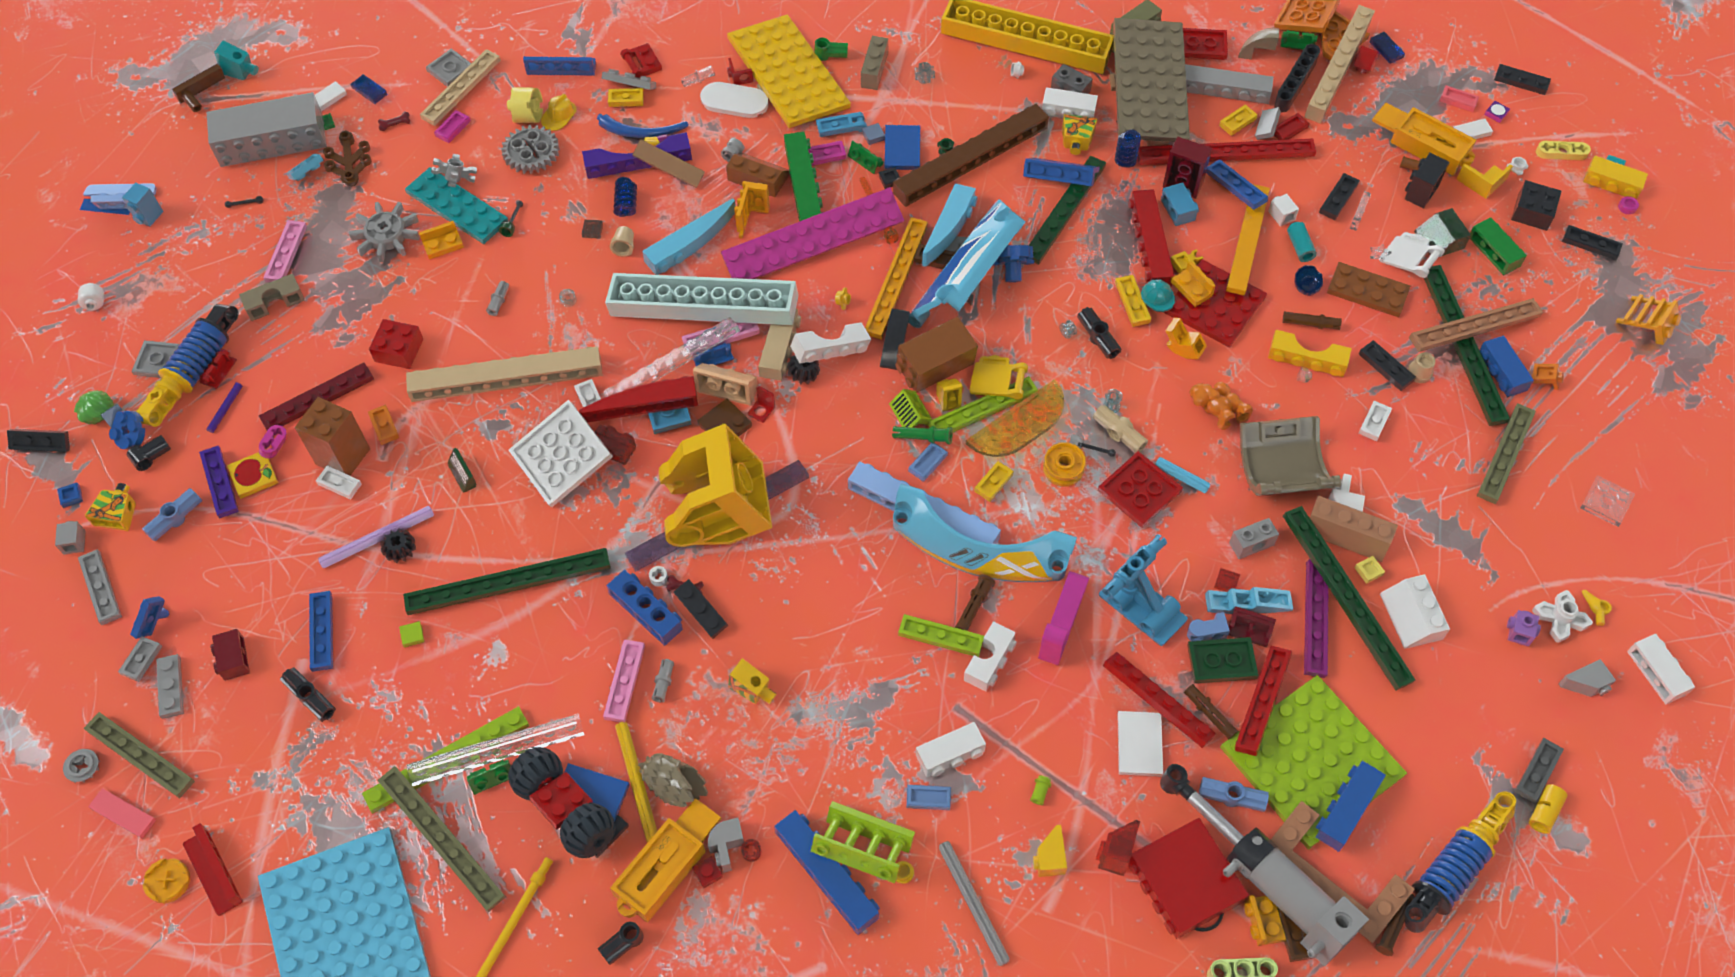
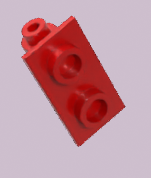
[200,349,237,389]

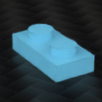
[285,154,323,181]

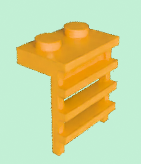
[734,181,770,239]
[1616,294,1681,345]

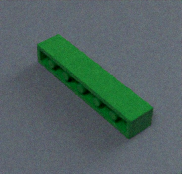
[784,131,823,222]

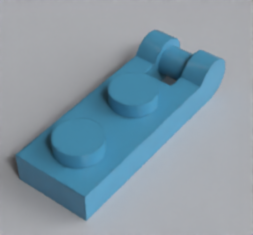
[816,112,867,137]

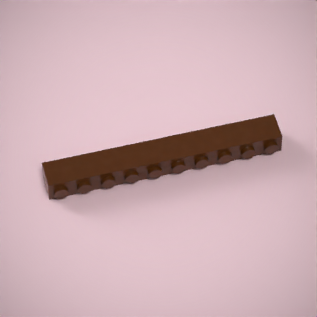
[893,104,1049,207]

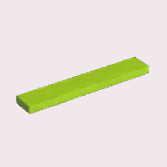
[928,376,1039,433]

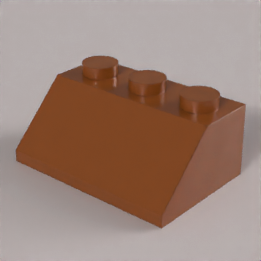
[726,153,790,197]

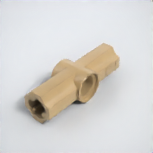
[1093,405,1148,453]

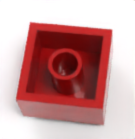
[369,319,423,369]

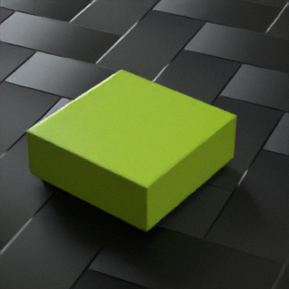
[399,621,425,648]

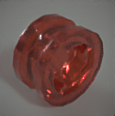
[741,839,762,862]

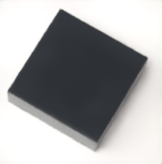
[879,168,900,189]

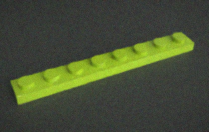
[362,706,530,814]

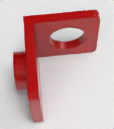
[727,58,753,85]
[748,385,775,423]

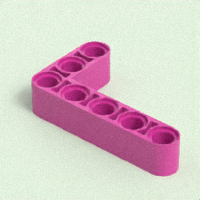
[1038,571,1089,666]

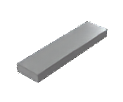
[78,549,122,625]

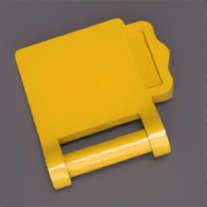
[970,355,1028,399]

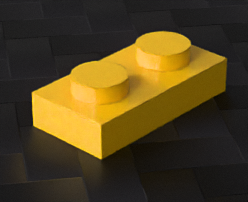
[608,88,644,107]
[1219,104,1257,136]
[974,461,1014,502]

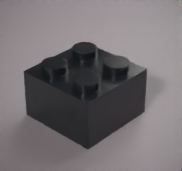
[1405,153,1450,209]
[1511,180,1562,231]

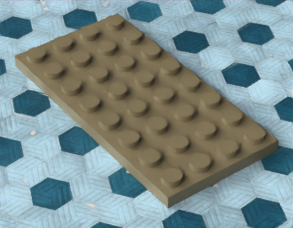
[1113,18,1190,142]

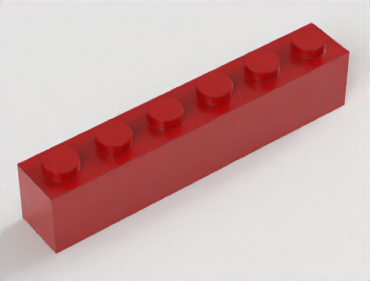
[1128,189,1174,287]

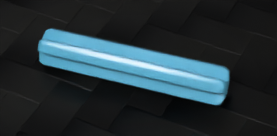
[1155,457,1211,493]

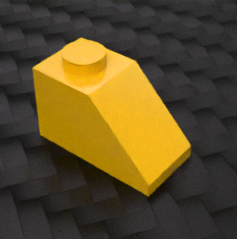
[936,378,963,412]
[1033,825,1067,877]

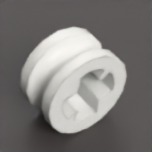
[649,566,668,587]

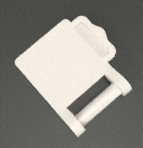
[1379,232,1445,278]

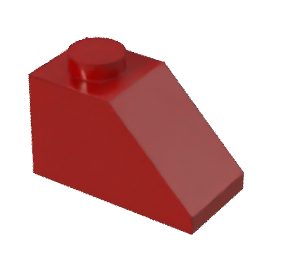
[1353,46,1380,74]

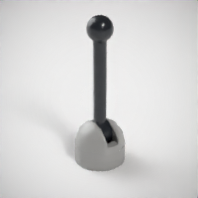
[1069,434,1116,457]

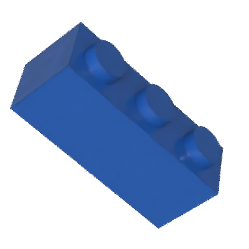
[1479,335,1534,398]

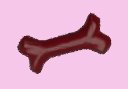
[378,111,410,131]
[666,575,704,594]

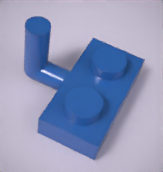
[130,596,170,639]

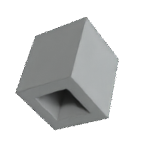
[55,521,86,555]

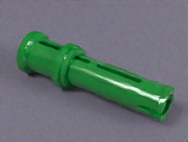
[892,426,953,444]

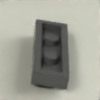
[1514,738,1564,803]

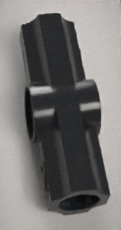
[1077,307,1122,359]
[280,667,336,722]

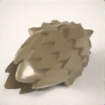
[638,753,708,807]

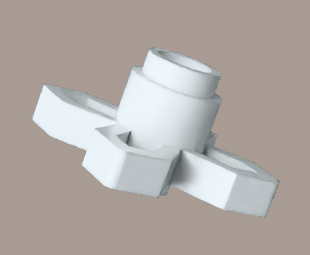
[1532,590,1593,643]

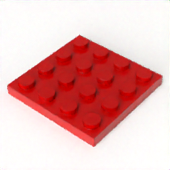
[1164,259,1267,348]

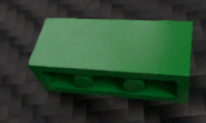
[1468,217,1527,275]

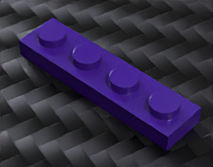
[199,445,239,519]

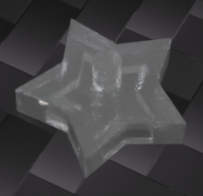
[1370,243,1392,262]

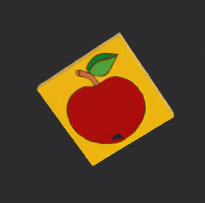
[227,452,279,499]

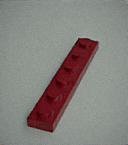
[259,362,374,431]

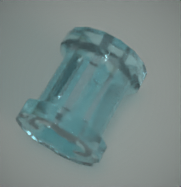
[1103,389,1123,413]

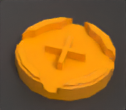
[143,858,190,904]

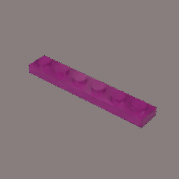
[1304,559,1329,678]

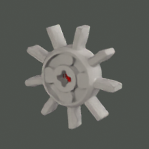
[349,202,420,262]

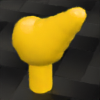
[1582,590,1612,626]

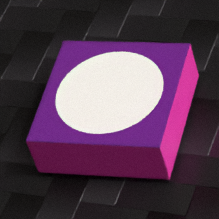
[1484,101,1510,123]

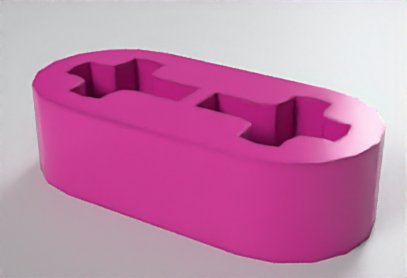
[259,425,286,458]

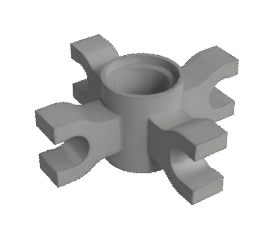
[431,154,477,187]

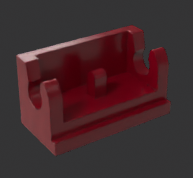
[1228,606,1276,648]

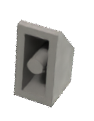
[1558,659,1616,697]

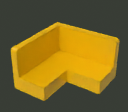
[1456,164,1513,199]

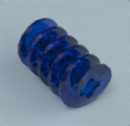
[1114,130,1141,167]
[613,177,638,217]

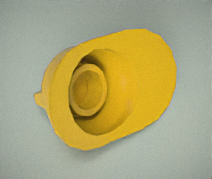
[541,93,577,131]

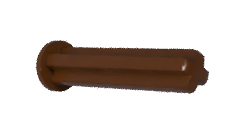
[1375,894,1415,956]

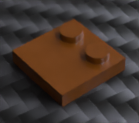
[697,398,752,437]

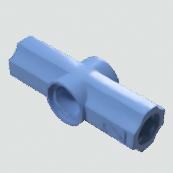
[142,488,202,541]
[1199,777,1269,812]

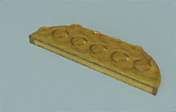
[966,379,1064,457]

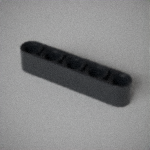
[1274,44,1320,112]

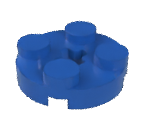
[109,411,145,450]

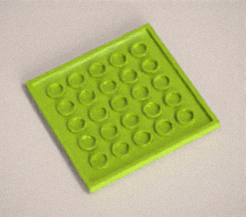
[1220,675,1407,850]

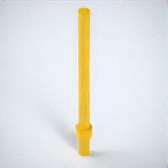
[476,857,553,977]

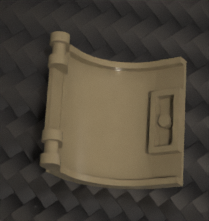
[1240,416,1341,496]

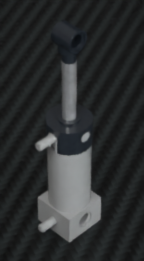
[1160,764,1369,966]

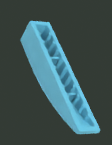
[922,183,978,267]
[642,198,736,275]

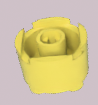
[507,87,543,123]

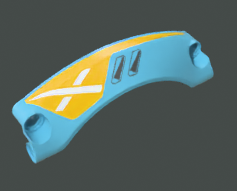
[893,483,1077,582]

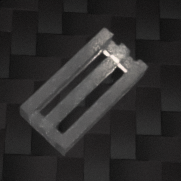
[1350,191,1371,231]

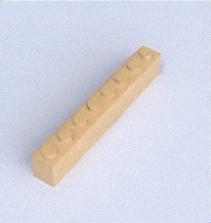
[1304,5,1375,124]

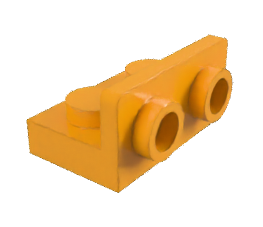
[419,221,464,260]
[1171,261,1215,307]
[1244,895,1286,946]

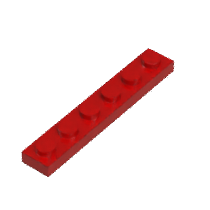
[1235,646,1292,757]
[1103,652,1216,748]

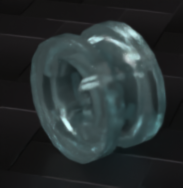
[559,289,577,307]
[1059,320,1077,339]

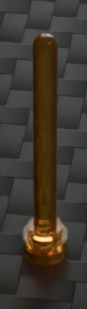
[859,177,899,244]

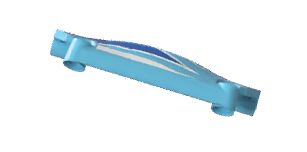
[909,199,1026,328]

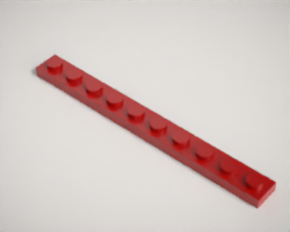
[1137,138,1317,165]

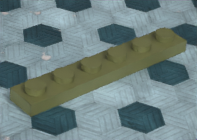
[1477,403,1536,504]
[83,712,195,799]

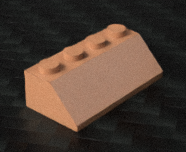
[1309,495,1398,562]

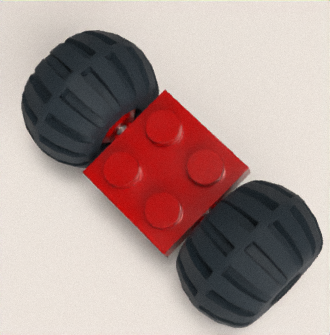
[508,747,615,858]

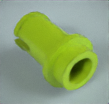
[1030,775,1052,805]

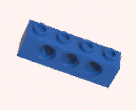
[606,569,683,646]

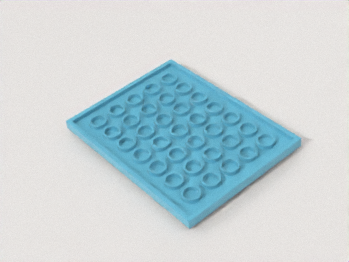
[258,827,431,977]

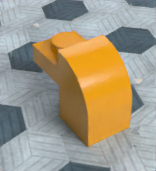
[1165,318,1207,359]

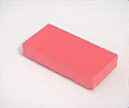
[1439,85,1480,112]

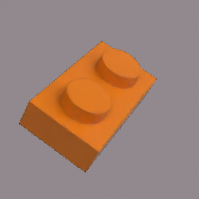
[367,404,400,445]

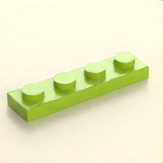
[898,614,984,657]

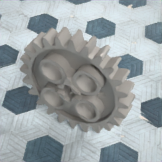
[501,125,560,174]

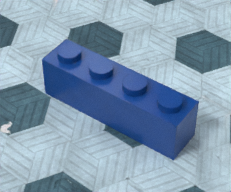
[1315,760,1386,852]

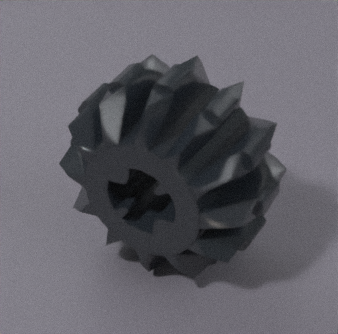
[787,355,820,385]
[380,528,416,563]

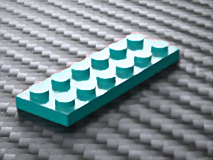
[405,167,509,244]

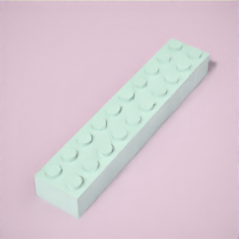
[605,273,799,325]

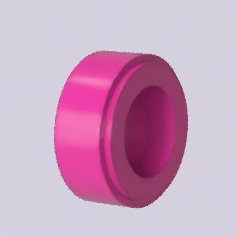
[1618,196,1639,215]

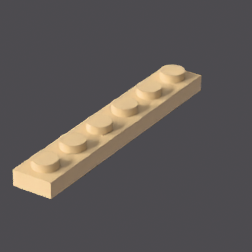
[420,49,501,126]

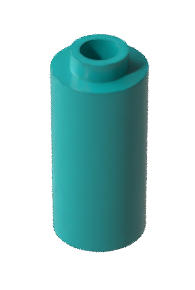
[1287,222,1317,262]

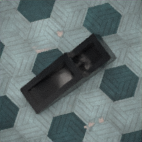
[880,308,910,370]

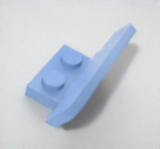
[83,183,157,209]

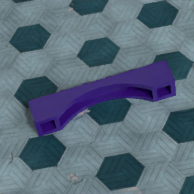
[582,132,692,179]

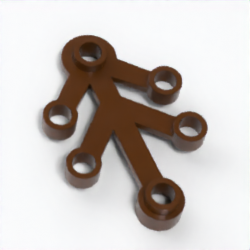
[323,130,372,187]

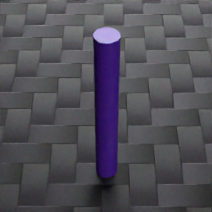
[206,382,243,433]

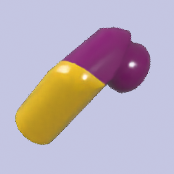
[644,134,668,146]

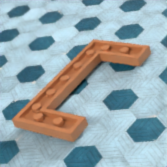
[1271,801,1415,943]

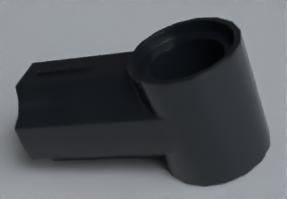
[126,435,171,471]
[597,922,644,965]

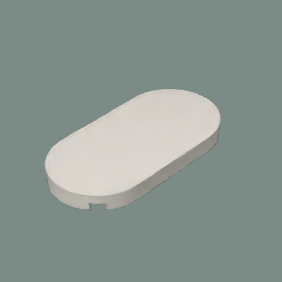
[700,82,768,118]

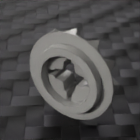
[63,749,100,783]

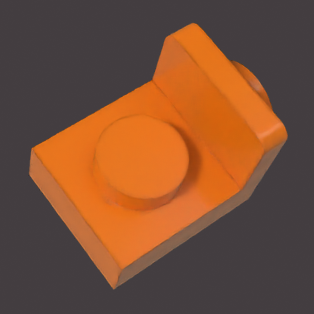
[1532,364,1564,390]

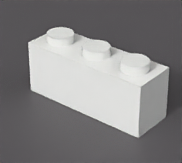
[1042,87,1098,118]
[1627,633,1695,705]
[916,722,986,777]

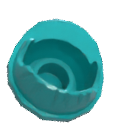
[1141,280,1175,312]

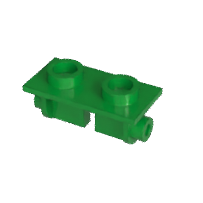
[1280,30,1318,50]
[848,141,884,174]
[467,759,511,795]

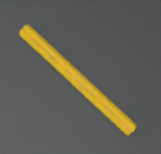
[615,722,657,842]

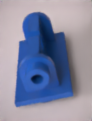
[692,343,734,366]

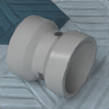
[721,138,745,162]

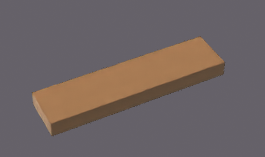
[632,139,705,188]

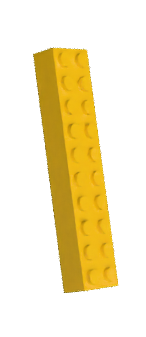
[941,0,1114,74]

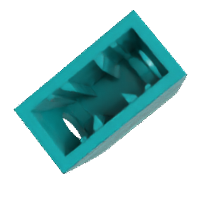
[214,40,259,80]

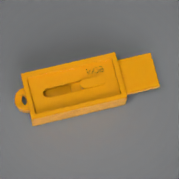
[1372,103,1476,176]
[610,798,722,923]

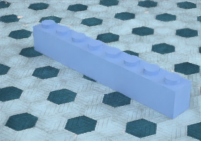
[848,461,1001,544]

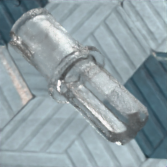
[681,65,715,87]

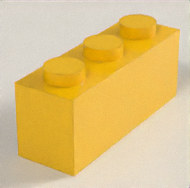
[1583,155,1648,199]

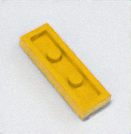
[1115,275,1151,327]

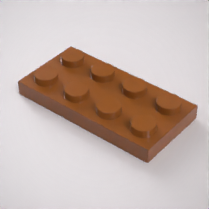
[1327,262,1411,318]

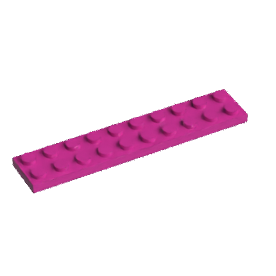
[721,187,904,279]

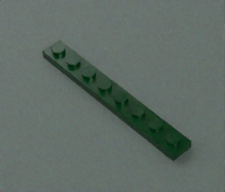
[1029,155,1106,265]

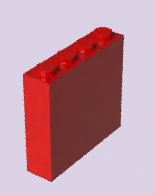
[1128,818,1249,939]

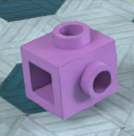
[1507,610,1541,647]

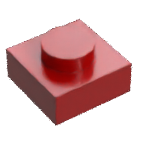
[692,856,723,889]

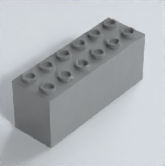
[206,92,327,167]

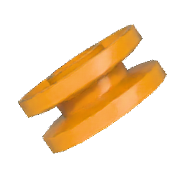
[1043,442,1086,487]

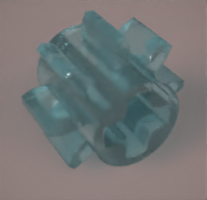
[914,62,935,84]

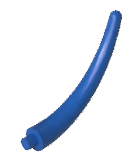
[597,114,689,138]

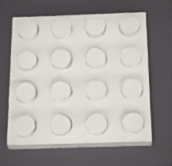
[509,400,613,507]

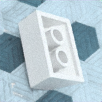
[1380,574,1450,649]

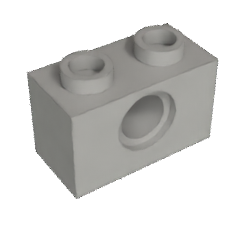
[1229,518,1279,559]

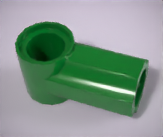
[814,37,848,61]

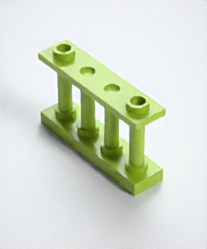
[811,801,915,883]

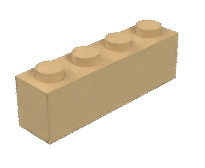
[758,308,801,381]

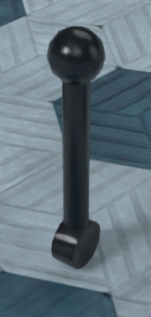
[224,196,264,208]

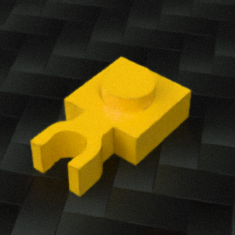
[1170,249,1203,273]

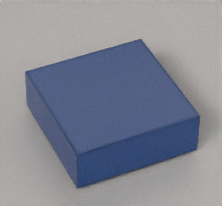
[57,482,83,508]

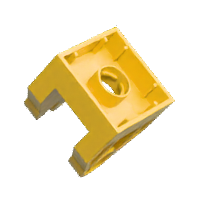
[659,424,772,547]

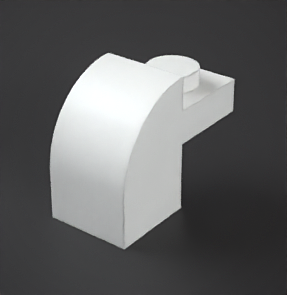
[1328,474,1365,512]

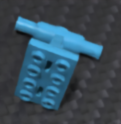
[1099,534,1188,646]

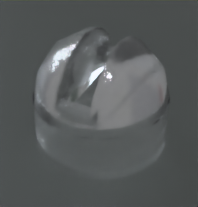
[1296,366,1312,383]

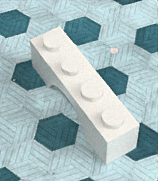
[790,322,871,363]

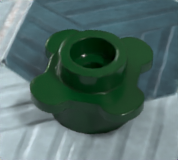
[937,138,954,155]

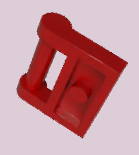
[620,43,662,78]

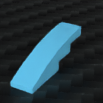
[1205,587,1293,614]

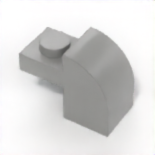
[708,817,745,873]

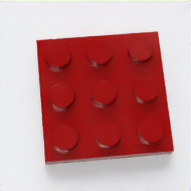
[1098,451,1183,528]

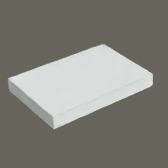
[1117,711,1163,777]

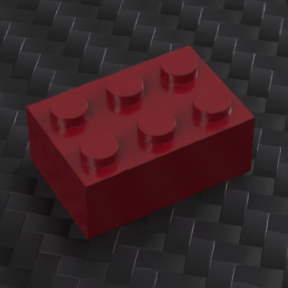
[1162,137,1212,199]

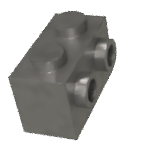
[1051,64,1093,94]

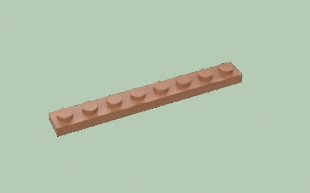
[1409,298,1544,352]

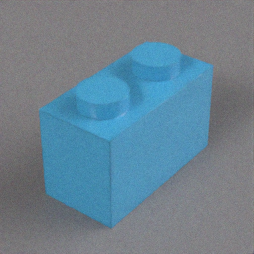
[122,182,163,227]
[1161,183,1199,226]

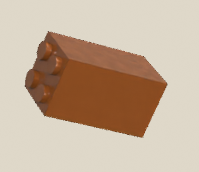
[895,316,978,393]
[294,397,370,476]

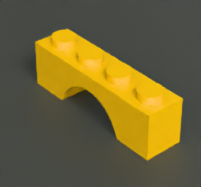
[1268,330,1352,377]

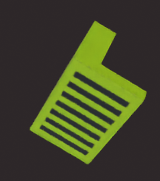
[889,389,933,428]

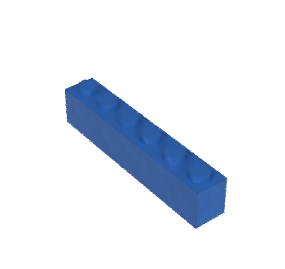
[774,810,880,935]

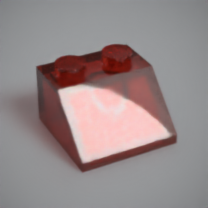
[1095,820,1140,876]

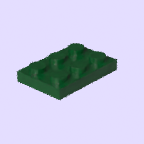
[1187,637,1259,683]

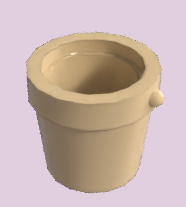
[609,226,634,257]
[1408,352,1436,383]

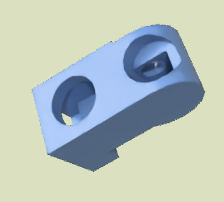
[1187,612,1230,641]

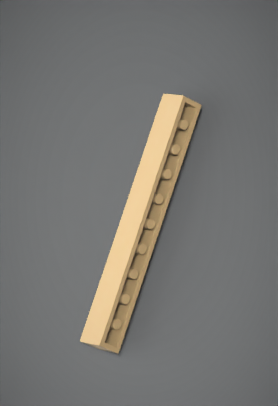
[406,347,603,402]

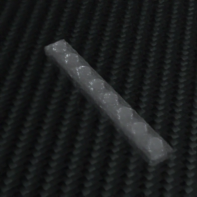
[599,317,740,399]
[407,714,584,786]

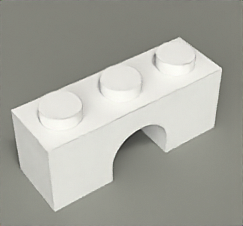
[964,621,1017,692]

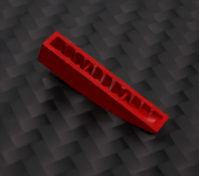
[579,376,698,423]

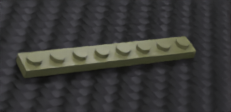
[377,766,506,912]

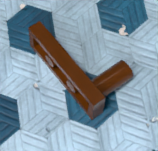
[172,63,225,112]

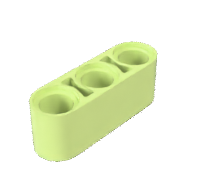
[1207,958,1278,977]

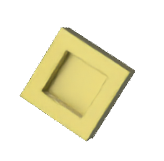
[1354,556,1385,584]

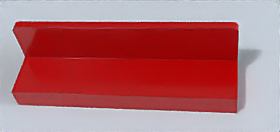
[183,823,243,916]

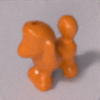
[1189,382,1253,430]

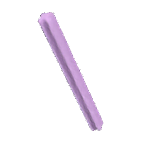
[318,506,434,568]

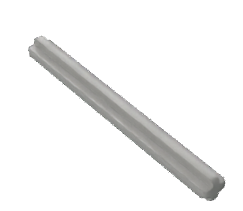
[939,841,1010,966]

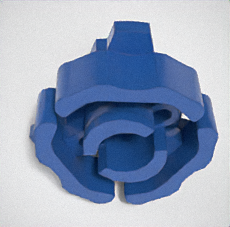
[992,245,1034,283]

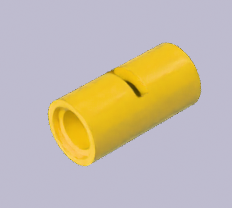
[1528,785,1568,834]

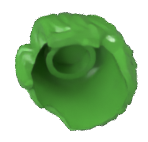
[74,390,114,425]

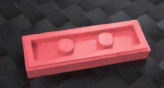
[88,788,156,839]

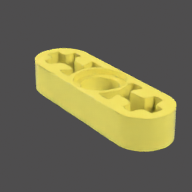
[1536,141,1591,160]

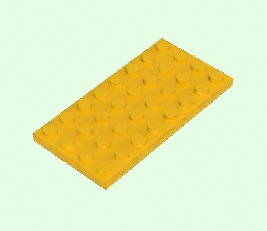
[727,14,851,128]

